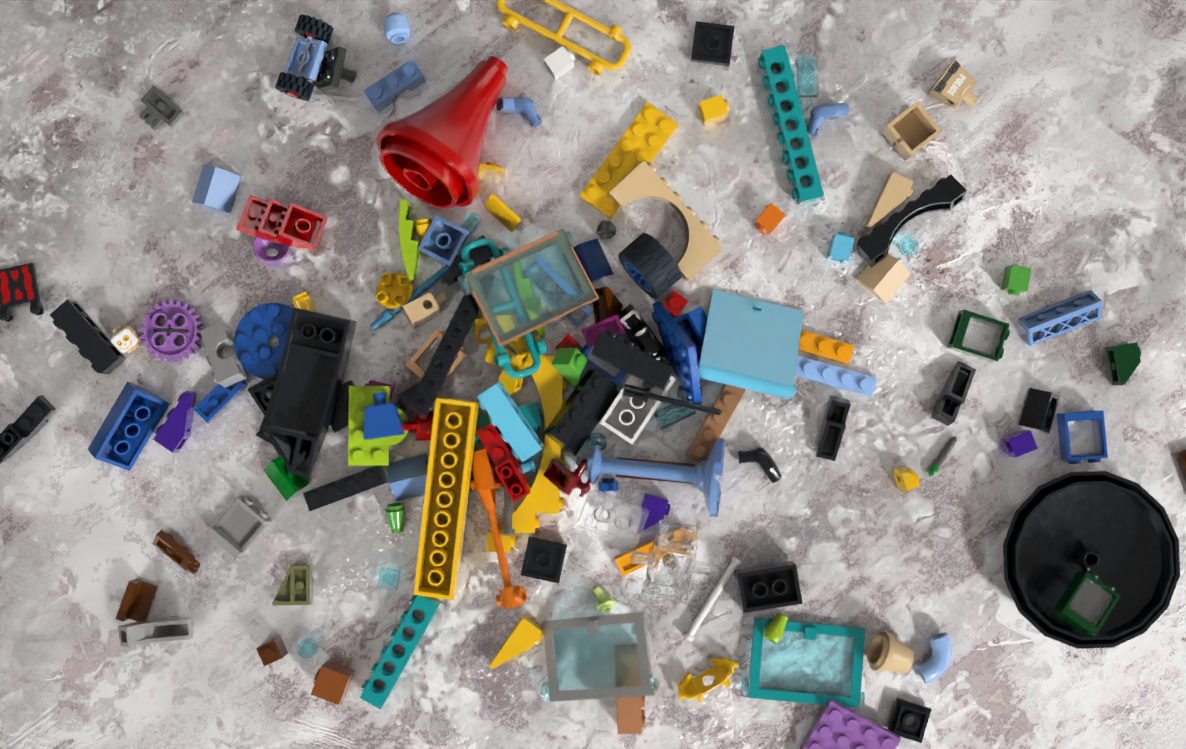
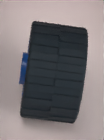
[618,233,682,299]

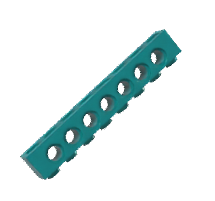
[758,45,824,205]

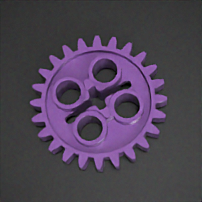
[138,299,204,363]

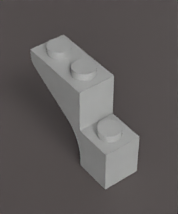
[118,617,194,647]

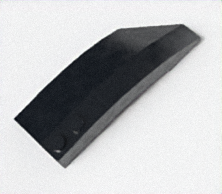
[260,307,357,477]

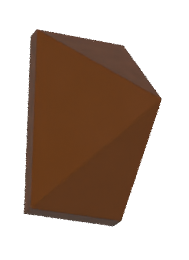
[593,287,623,324]

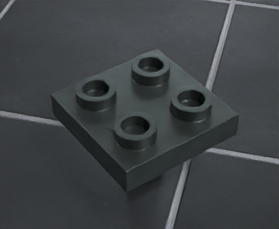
[317,46,356,92]

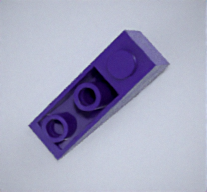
[153,391,197,453]

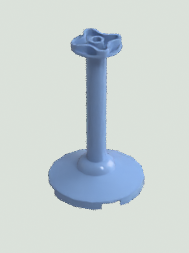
[588,438,725,517]

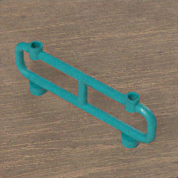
[459,238,547,379]

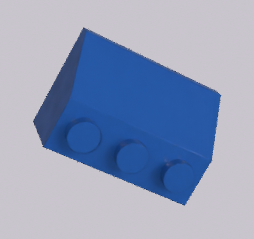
[675,306,707,364]

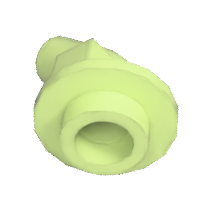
[592,585,615,613]

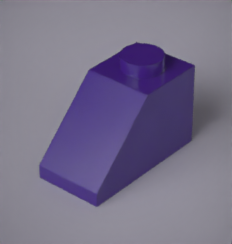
[635,493,671,533]

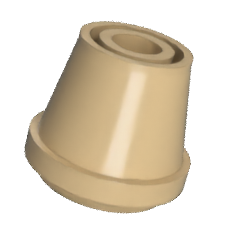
[867,632,914,673]

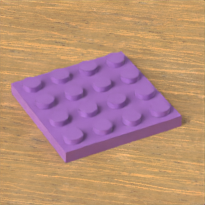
[800,698,901,749]

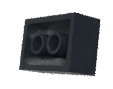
[734,561,803,613]

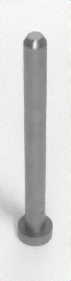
[501,487,515,536]

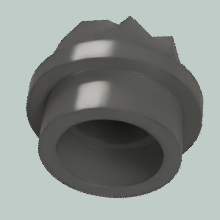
[596,220,616,239]

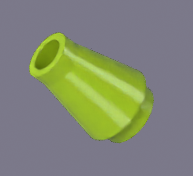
[763,613,788,644]

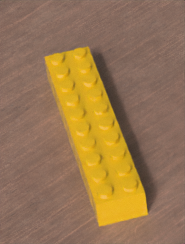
[414,396,479,600]

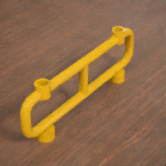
[497,0,631,76]

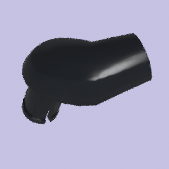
[738,447,782,483]

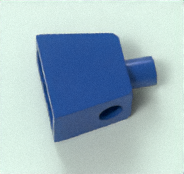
[364,392,405,440]

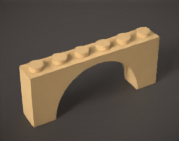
[607,161,723,281]

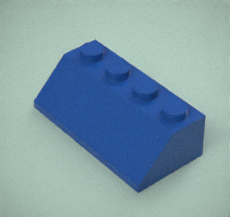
[88,381,169,471]

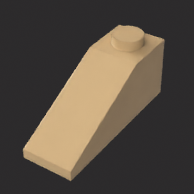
[864,172,914,229]

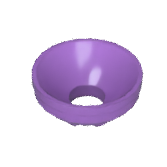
[253,237,290,264]

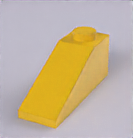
[489,615,544,669]

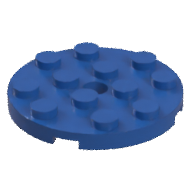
[234,303,293,379]

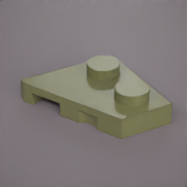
[272,564,312,606]

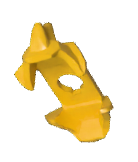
[678,657,739,703]

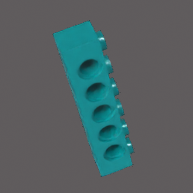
[360,595,441,709]

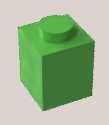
[1001,265,1031,296]

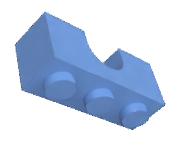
[363,59,426,112]

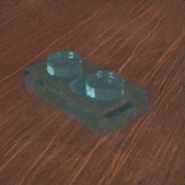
[797,57,818,97]
[653,398,696,430]

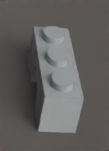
[200,321,247,388]

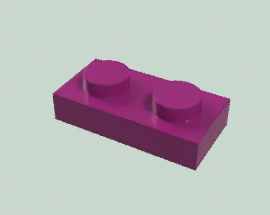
[581,314,625,348]

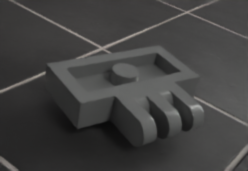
[139,86,184,130]

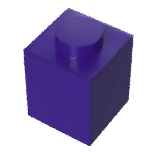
[1002,430,1038,457]

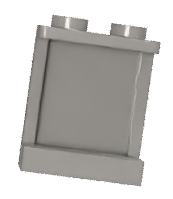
[206,495,272,559]

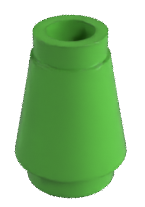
[385,503,405,533]

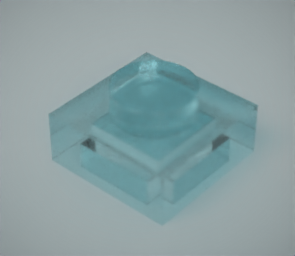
[377,567,401,591]

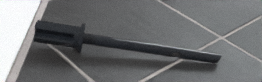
[623,384,722,415]

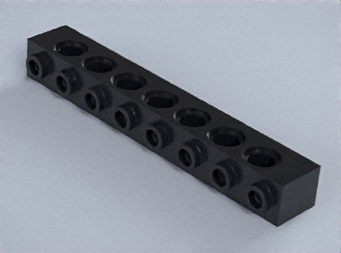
[407,274,495,420]

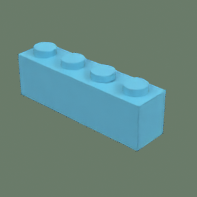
[477,380,544,462]

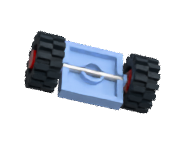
[275,14,334,101]

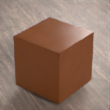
[311,660,355,705]

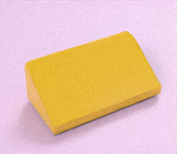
[485,194,522,232]

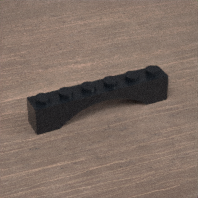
[857,175,967,268]

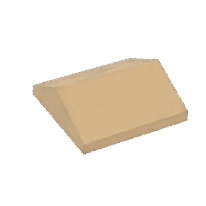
[856,254,911,304]

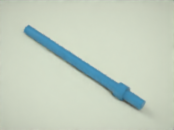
[370,256,458,331]

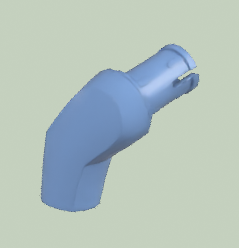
[497,97,543,128]
[807,103,849,136]

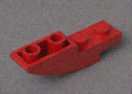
[476,423,531,502]

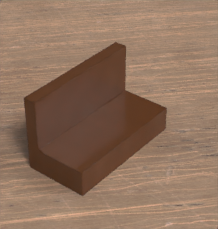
[115,579,158,622]

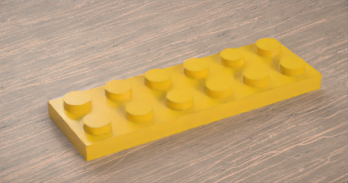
[579,102,679,219]

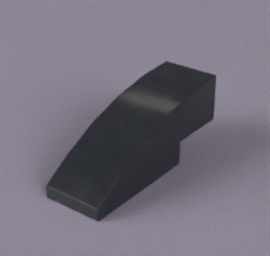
[618,304,666,360]
[931,361,976,426]
[816,395,851,461]

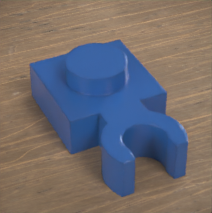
[598,478,618,492]

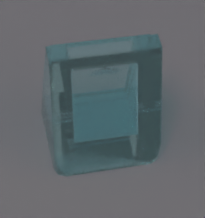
[460,211,482,234]

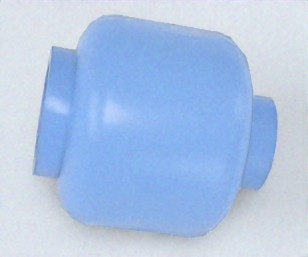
[383,12,410,44]

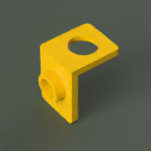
[478,162,505,185]
[474,316,494,344]

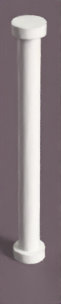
[682,555,742,642]

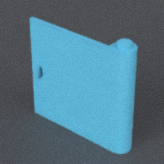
[697,289,804,399]

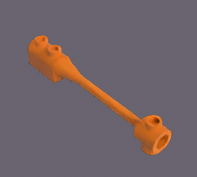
[470,449,527,610]

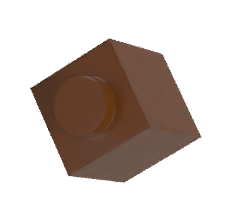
[256,636,288,666]

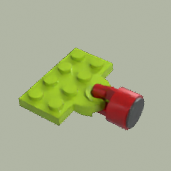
[348,386,434,466]

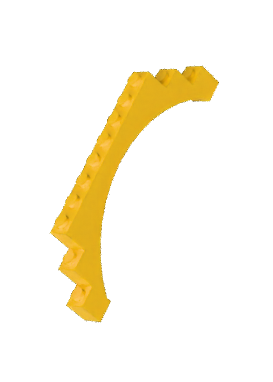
[487,315,567,552]

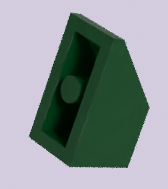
[1106,342,1141,385]

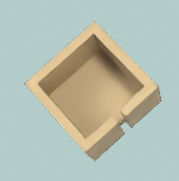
[881,101,942,160]

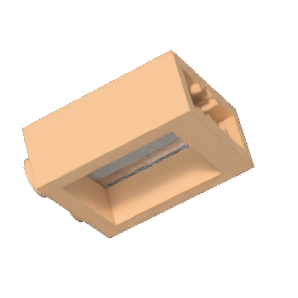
[406,330,468,384]

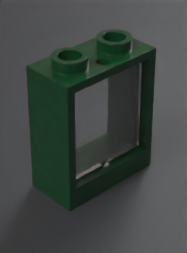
[947,310,1010,362]
[1053,570,1120,636]

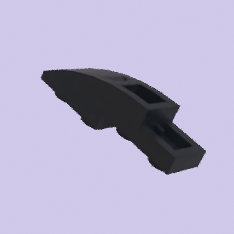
[0,395,56,464]

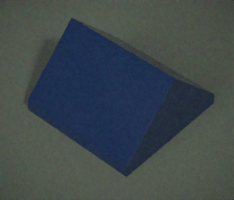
[562,238,613,290]

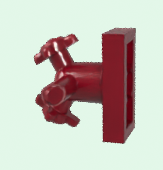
[544,458,591,497]

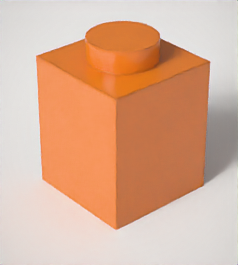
[754,203,786,235]

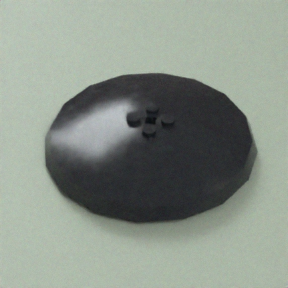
[1003,471,1180,649]

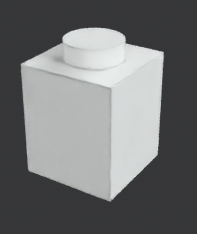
[544,46,575,80]

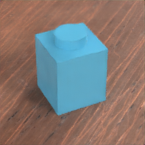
[826,232,855,263]

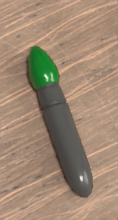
[928,436,957,477]

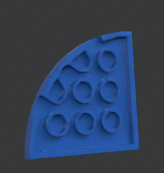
[652,301,702,405]

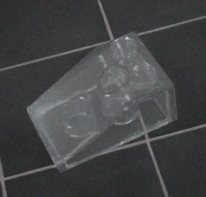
[576,489,650,548]

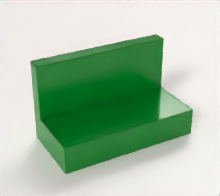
[263,456,310,501]

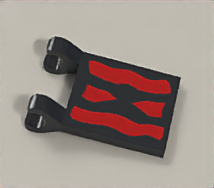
[0,263,44,322]

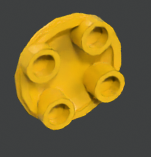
[376,272,413,309]

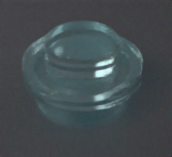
[899,237,919,256]
[297,638,318,659]

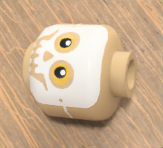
[110,325,141,354]

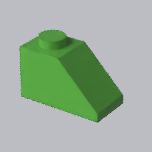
[551,348,587,387]

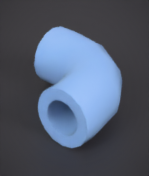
[917,632,952,684]

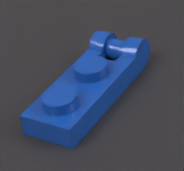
[194,380,248,423]

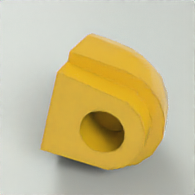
[894,467,920,493]

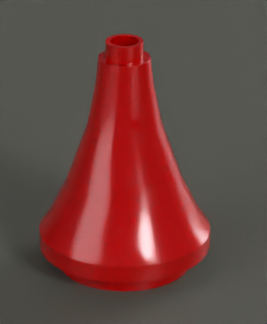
[376,56,508,209]

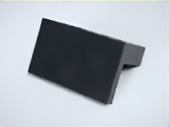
[1019,388,1060,433]

